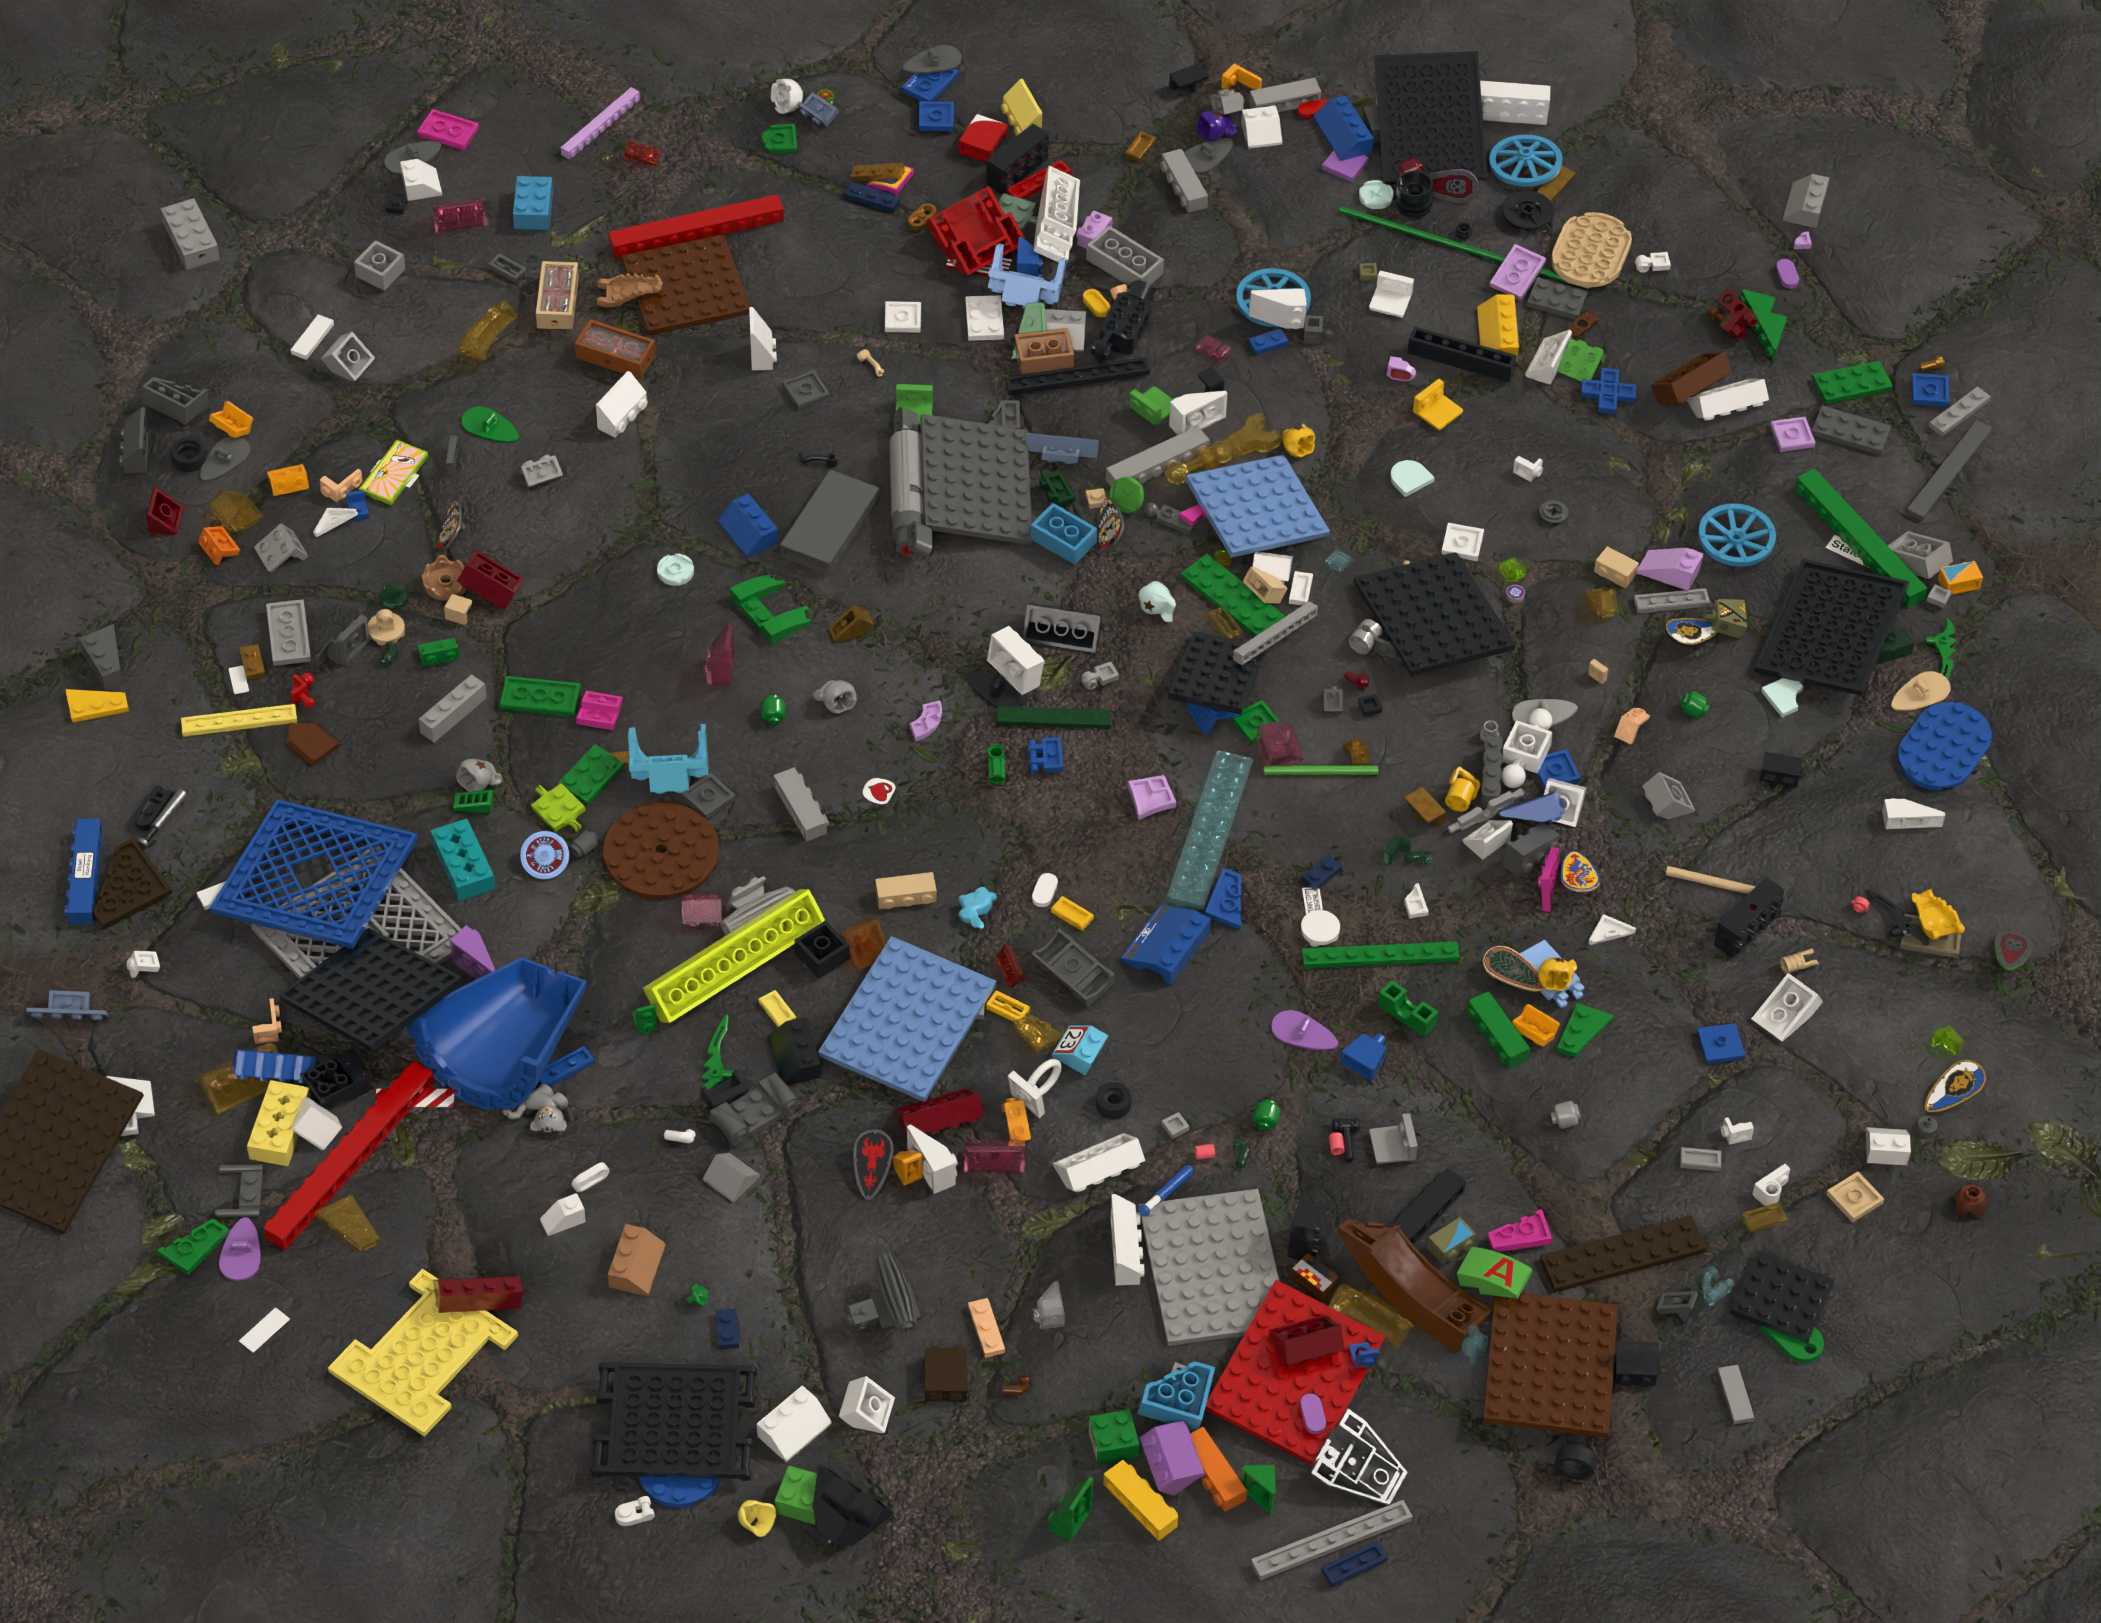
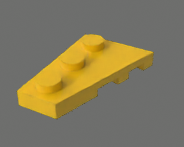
[65,689,129,723]

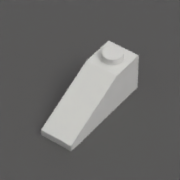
[1882,798,1945,829]

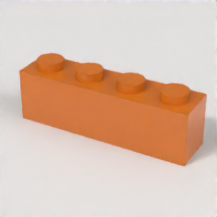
[1190,1427,1247,1512]

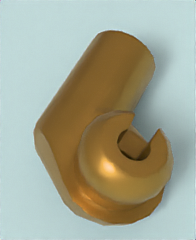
[1920,356,1945,372]

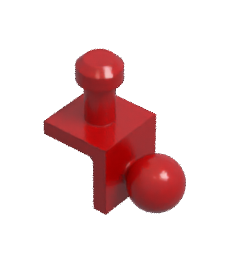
[290,673,315,709]

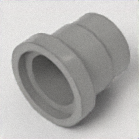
[1480,720,1499,742]

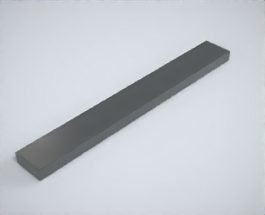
[1906,420,1992,521]

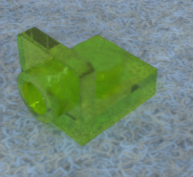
[1498,557,1527,583]
[1931,1025,1964,1056]

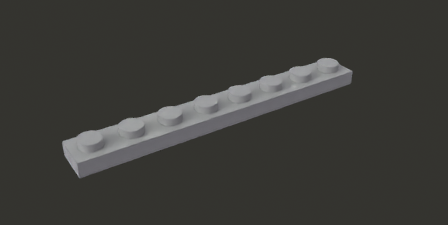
[1251,1500,1413,1580]

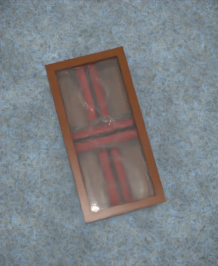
[575,319,656,379]

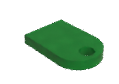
[1760,1326,1824,1363]

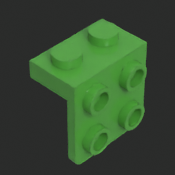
[1558,339,1606,382]
[896,384,933,426]
[1129,387,1173,426]

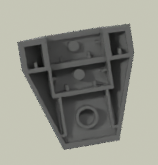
[1310,1409,1408,1506]

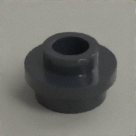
[1455,222,1473,239]

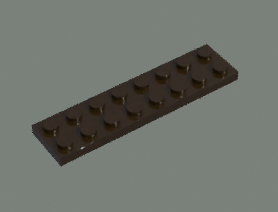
[1540,1215,1707,1293]

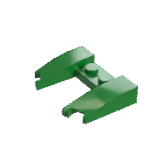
[730,574,811,645]

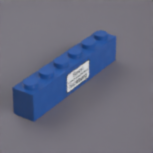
[65,819,103,924]

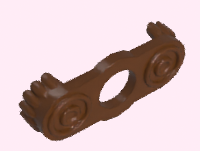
[1567,311,1598,341]

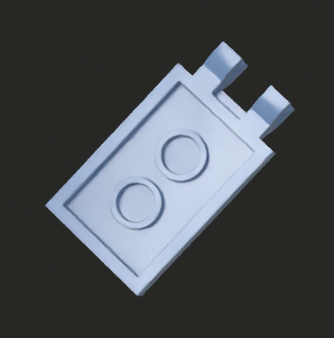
[1520,940,1584,1008]

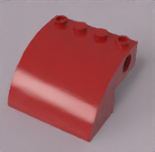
[925,186,1026,276]

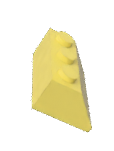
[1001,79,1042,136]

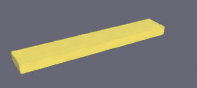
[181,704,297,737]

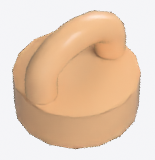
[1110,284,1128,300]

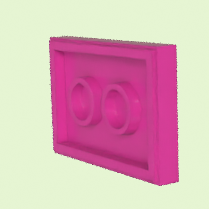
[417,109,479,150]

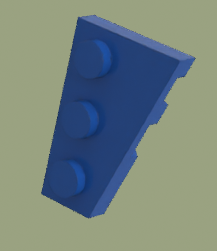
[1204,868,1241,930]

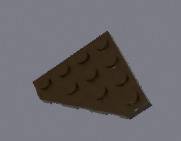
[93,838,172,929]

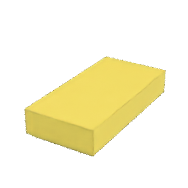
[759,990,796,1027]

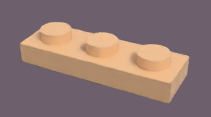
[968,1298,1005,1358]

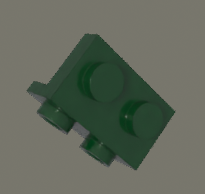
[1039,471,1075,507]

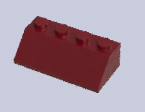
[894,1087,984,1137]
[433,1275,523,1313]

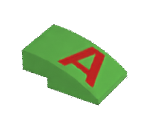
[1457,1247,1533,1299]

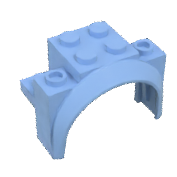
[988,244,1067,309]

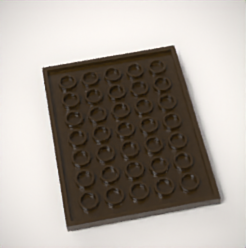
[0,1049,144,1234]

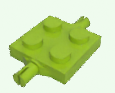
[531,783,586,832]

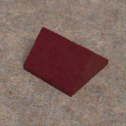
[146,487,184,535]

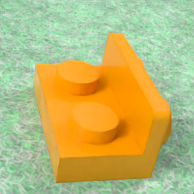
[267,464,309,496]

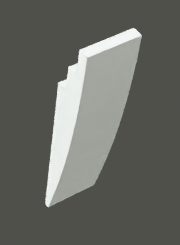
[1034,166,1080,262]

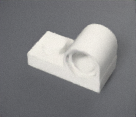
[1752,1164,1790,1207]

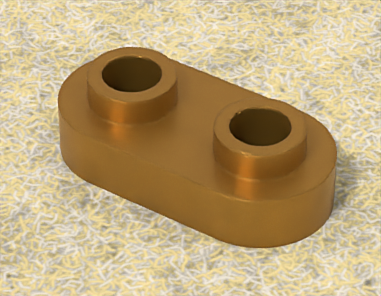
[908,203,936,231]

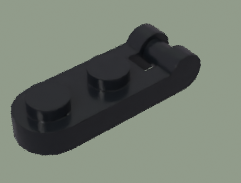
[134,785,175,830]

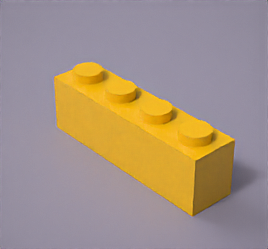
[1103,1460,1178,1541]

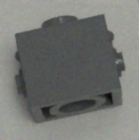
[845,1298,879,1333]

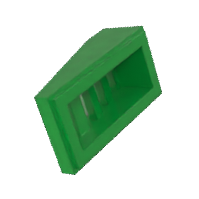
[453,790,494,813]

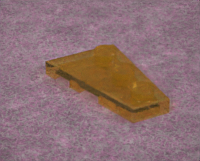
[315,1194,380,1252]

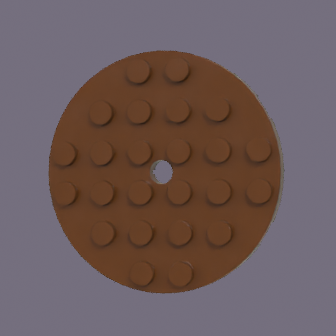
[603,802,719,900]

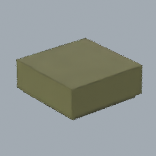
[1358,263,1378,281]

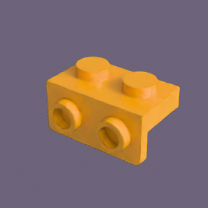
[209,401,253,438]
[1512,1004,1560,1047]

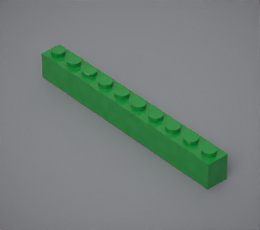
[1795,468,1927,608]

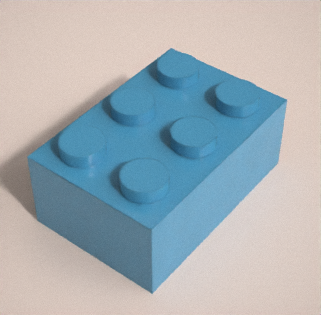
[513,176,553,230]
[1030,503,1097,565]

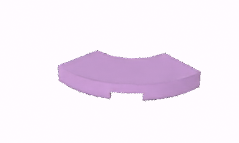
[910,700,942,741]

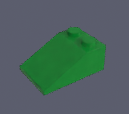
[1048,1476,1094,1542]

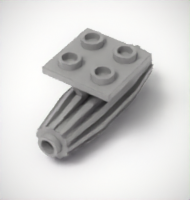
[721,876,795,935]

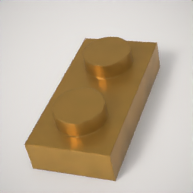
[240,644,265,681]

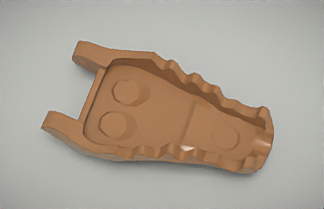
[597,273,662,307]

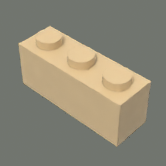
[875,872,937,909]

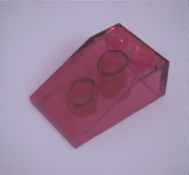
[704,621,735,686]

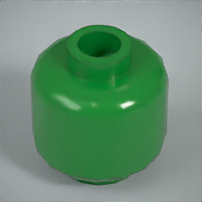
[1680,691,1709,718]
[761,695,786,725]
[1252,1100,1281,1131]

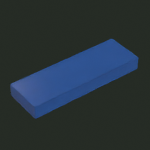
[538,1046,595,1087]

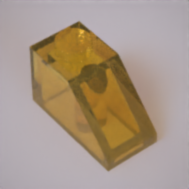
[1586,587,1619,618]

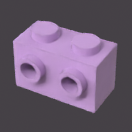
[1076,211,1112,249]

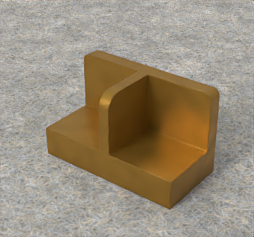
[1405,787,1446,827]

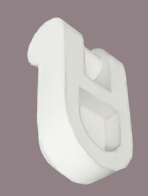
[615,1496,655,1526]

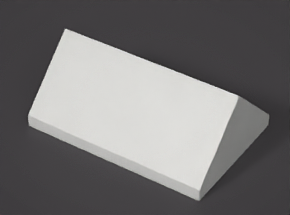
[1525,329,1572,385]

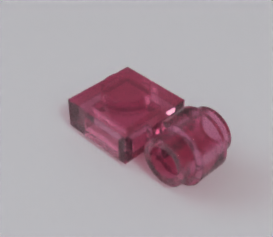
[1196,334,1232,361]

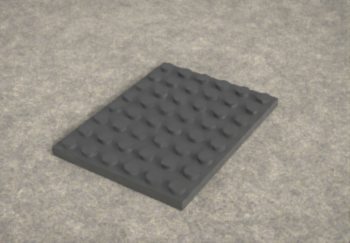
[920,414,1033,545]

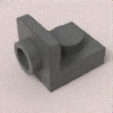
[1322,686,1343,713]

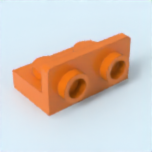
[199,526,240,565]

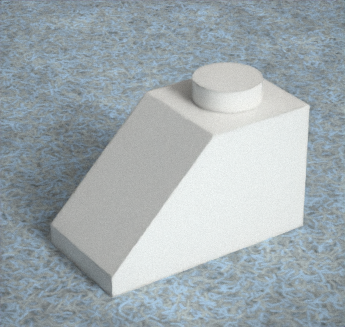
[540,1193,586,1236]

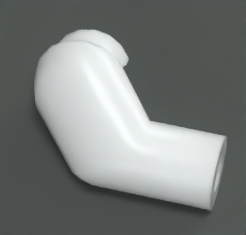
[664,1129,696,1144]

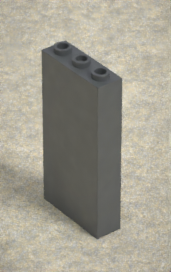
[780,470,879,575]

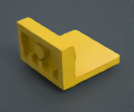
[1413,379,1463,431]

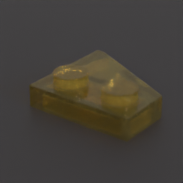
[1013,1014,1066,1053]

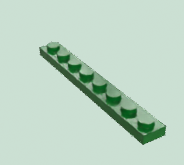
[1302,941,1460,969]

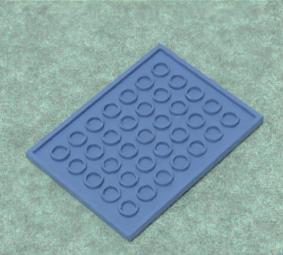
[818,936,996,1102]

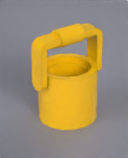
[1445,767,1480,812]

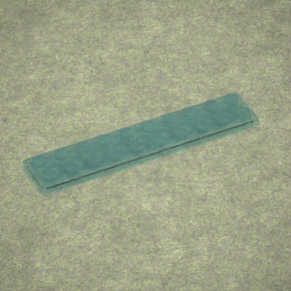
[1166,750,1253,910]

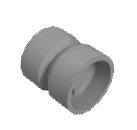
[1349,619,1383,654]

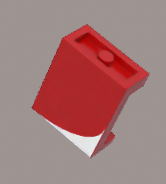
[959,114,1008,163]

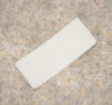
[229,666,249,694]

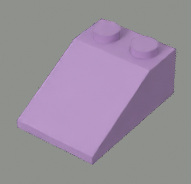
[1636,548,1703,591]

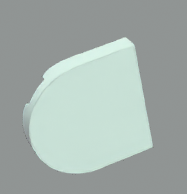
[1391,460,1434,497]

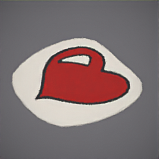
[863,778,896,804]

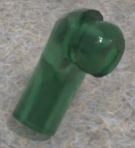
[380,641,398,666]
[1404,850,1434,865]
[1232,1138,1250,1168]

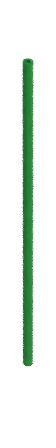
[1339,206,1587,289]

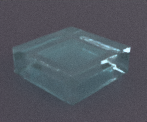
[1326,549,1352,572]

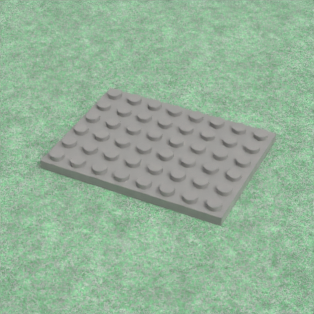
[1139,1189,1279,1346]

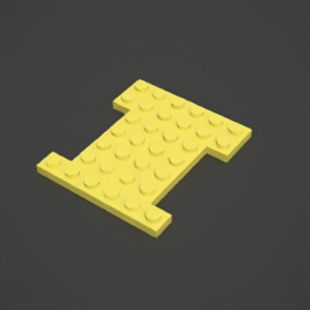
[328,1269,518,1437]

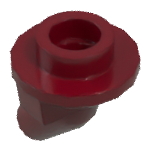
[1344,671,1369,691]

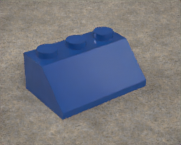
[718,493,778,558]

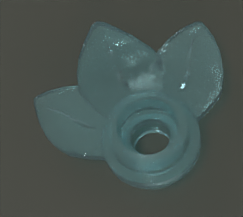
[1462,1325,1488,1366]

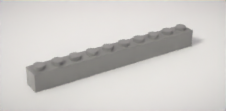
[1233,601,1318,665]

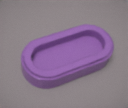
[1776,259,1799,289]
[1300,1394,1326,1434]

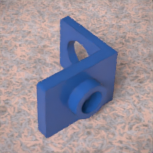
[1349,1342,1379,1368]

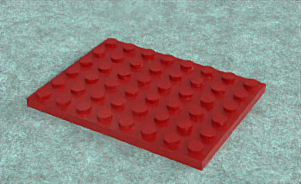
[1205,1280,1386,1465]

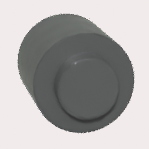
[569,830,598,858]

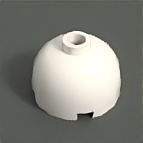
[771,79,803,114]

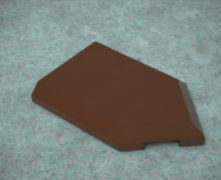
[287,723,341,767]

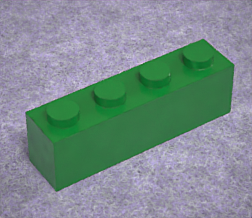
[1466,991,1530,1069]

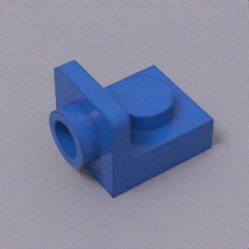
[346,490,369,521]

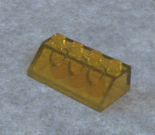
[197,1042,290,1114]

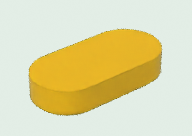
[1083,289,1110,317]

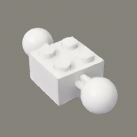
[1501,708,1553,788]

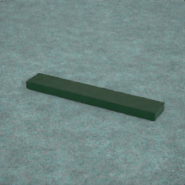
[997,706,1111,729]

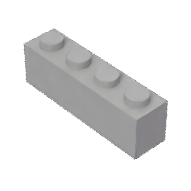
[1249,78,1321,113]
[1160,149,1208,213]
[419,674,487,743]
[774,767,829,842]

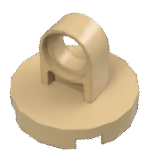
[368,609,405,646]

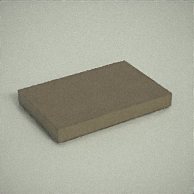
[1900,914,1961,958]

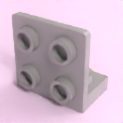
[254,523,308,573]
[1369,1113,1418,1164]

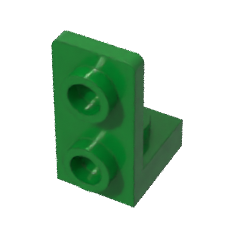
[631,1004,657,1035]

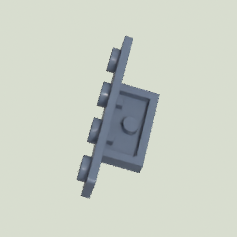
[1026,433,1099,464]
[26,990,109,1020]

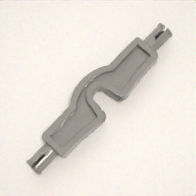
[1447,788,1525,834]

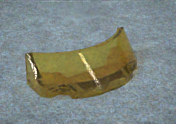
[460,300,518,362]
[1328,1284,1414,1349]

